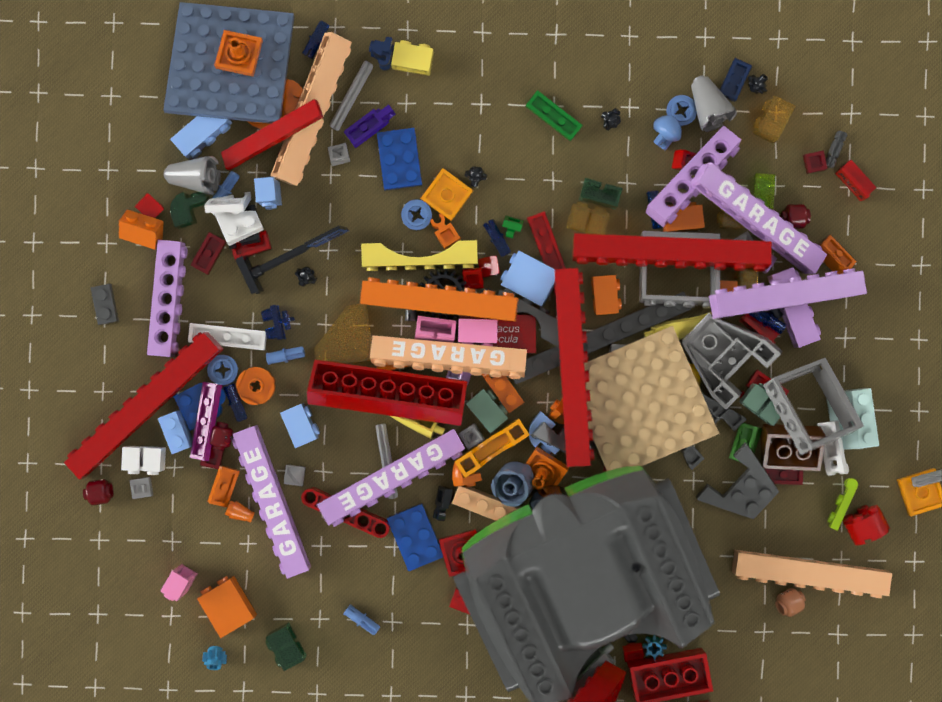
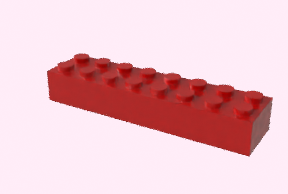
[307,360,467,426]

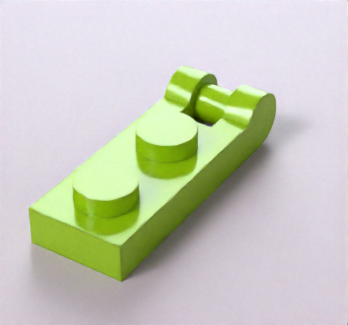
[827,478,858,531]

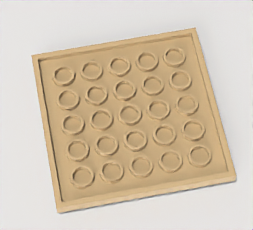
[584,326,719,471]

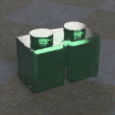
[578,178,623,210]
[265,622,307,671]

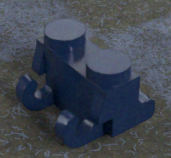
[369,37,394,71]

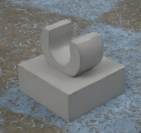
[130,477,153,499]

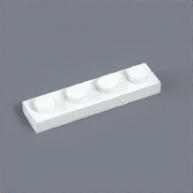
[188,323,267,350]

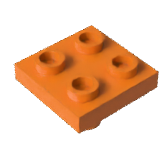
[214,30,263,77]
[525,446,569,496]

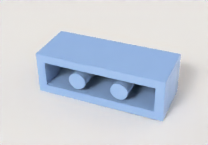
[170,116,233,160]

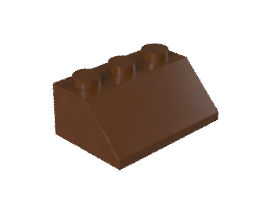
[760,424,826,471]

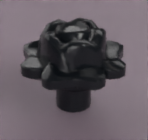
[748,74,768,94]
[601,108,621,131]
[464,166,487,187]
[295,267,317,287]

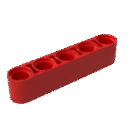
[301,487,390,538]

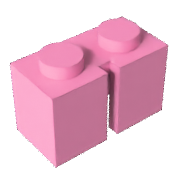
[415,316,456,343]
[458,319,498,346]
[160,564,198,601]

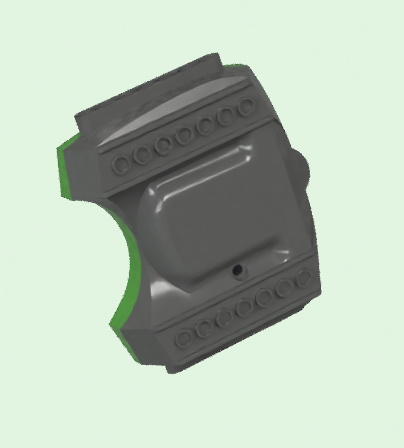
[453,466,720,702]

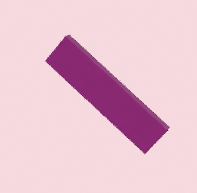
[190,382,222,461]

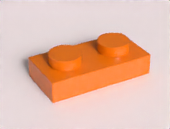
[207,465,240,507]

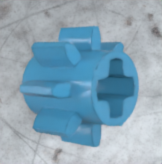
[642,635,667,659]
[202,646,227,670]

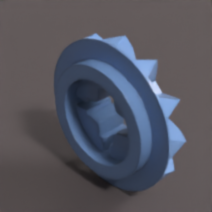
[666,95,697,126]
[401,200,432,231]
[207,355,238,385]

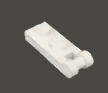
[817,420,849,476]

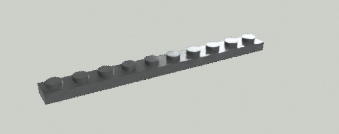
[513,292,691,384]

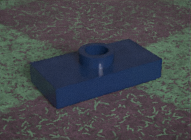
[720,58,752,102]

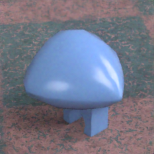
[653,115,682,151]

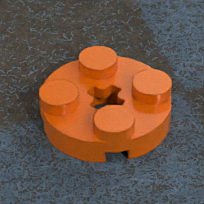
[236,367,276,405]

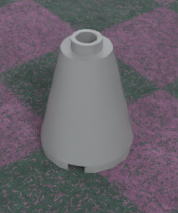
[691,75,737,132]
[164,156,221,195]

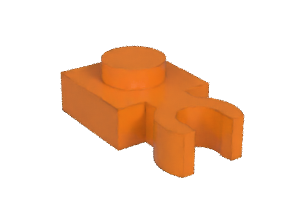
[430,214,461,250]

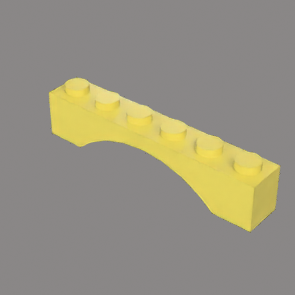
[361,240,478,271]

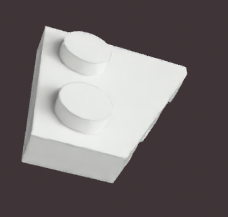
[204,192,251,215]
[215,211,264,246]

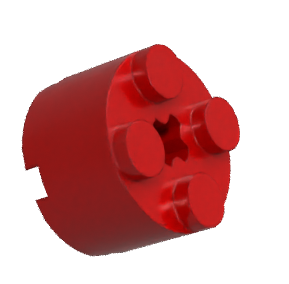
[842,505,890,545]

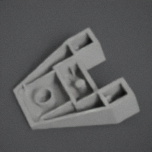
[682,314,782,410]

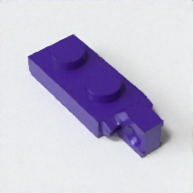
[344,104,396,148]

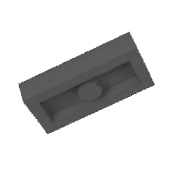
[90,284,119,325]

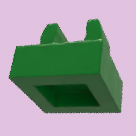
[502,215,524,239]

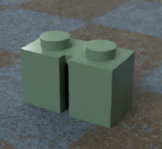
[738,383,780,426]
[466,389,508,433]

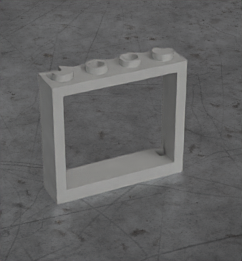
[639,231,720,308]
[763,358,864,455]

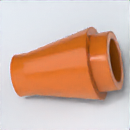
[225,501,255,523]

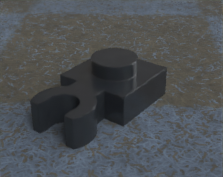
[433,485,453,521]

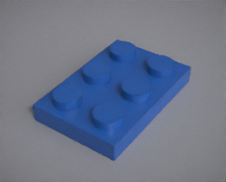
[377,128,422,190]
[387,503,443,571]

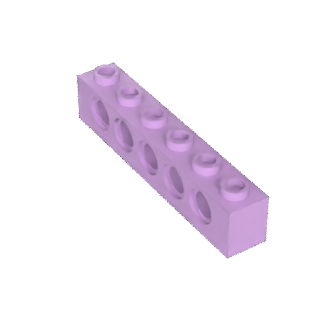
[646,125,741,227]
[147,240,188,357]

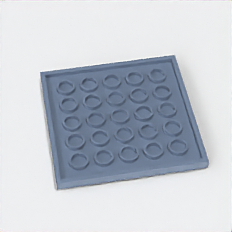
[163,2,295,123]

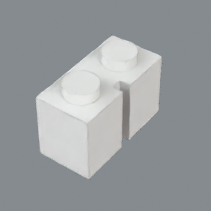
[121,446,166,475]

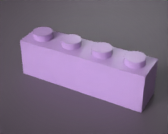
[767,267,821,348]

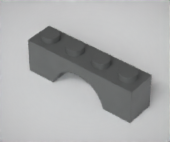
[498,288,559,346]

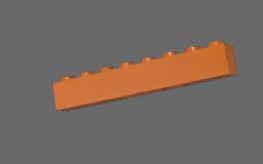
[360,277,519,321]

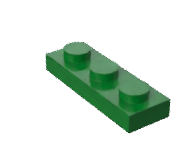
[525,90,583,142]

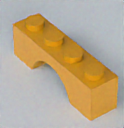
[454,418,530,478]

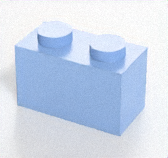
[254,177,282,210]
[280,403,320,448]
[158,410,193,454]

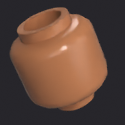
[775,588,806,617]

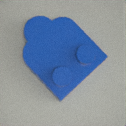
[173,383,226,431]

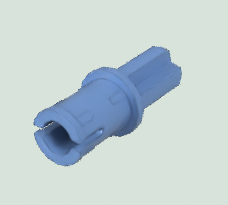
[213,171,239,198]
[266,346,305,365]
[343,604,380,635]

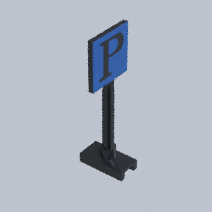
[235,226,349,294]

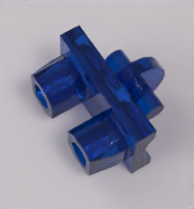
[261,305,295,340]

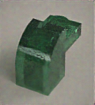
[170,192,209,229]

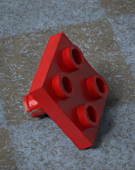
[439,529,477,577]

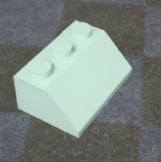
[827,388,879,450]

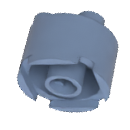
[491,462,535,507]

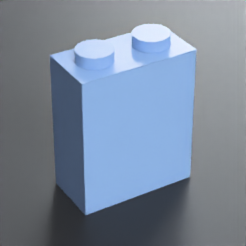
[500,251,555,307]

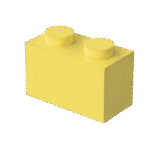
[391,40,434,76]

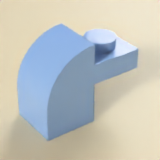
[528,411,560,454]

